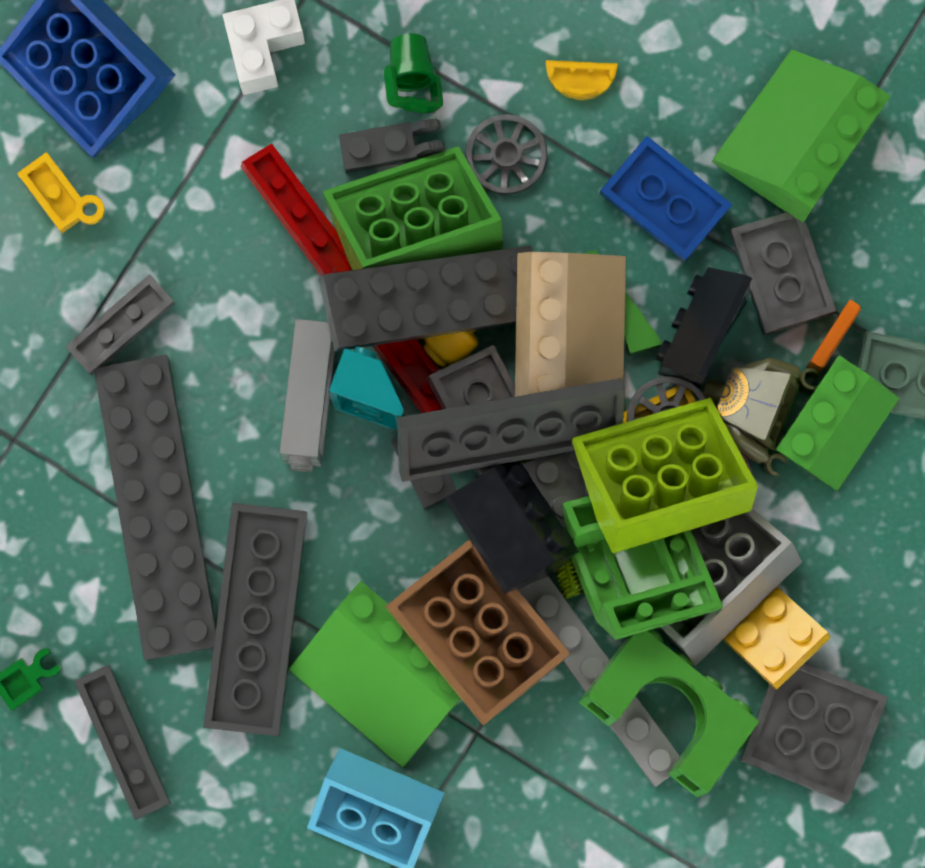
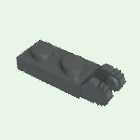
[339,118,445,173]

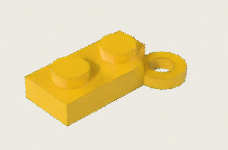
[17,152,105,234]

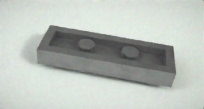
[65,274,175,376]

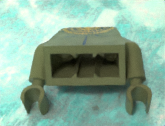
[703,357,819,476]

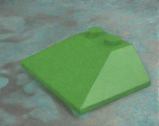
[562,496,723,640]

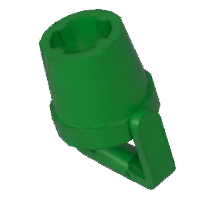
[384,33,443,114]

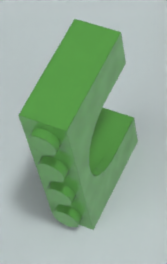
[579,629,759,798]

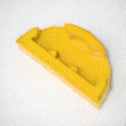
[545,60,618,101]

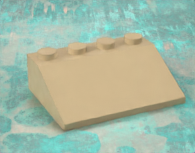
[515,252,626,397]

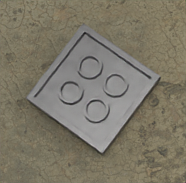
[740,663,888,804]

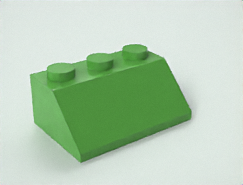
[775,355,900,491]

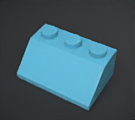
[307,748,445,868]

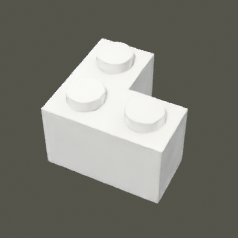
[222,0,305,95]

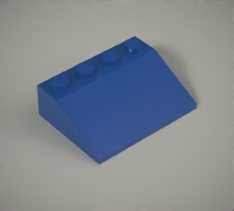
[0,0,176,158]

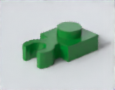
[0,648,63,711]

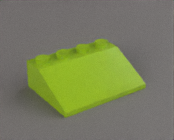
[572,397,758,553]

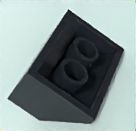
[655,267,752,388]
[445,461,579,594]

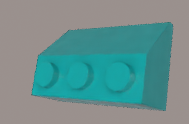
[329,346,405,431]

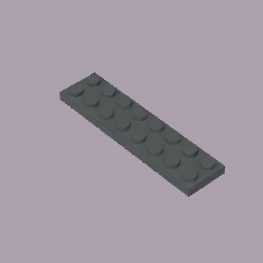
[94,354,216,661]

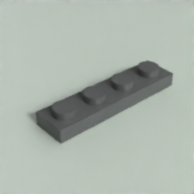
[74,665,171,820]

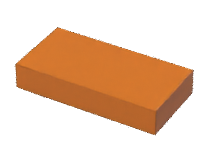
[806,300,861,373]

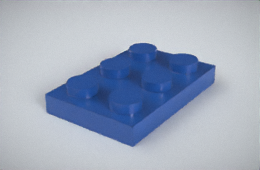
[600,136,732,263]

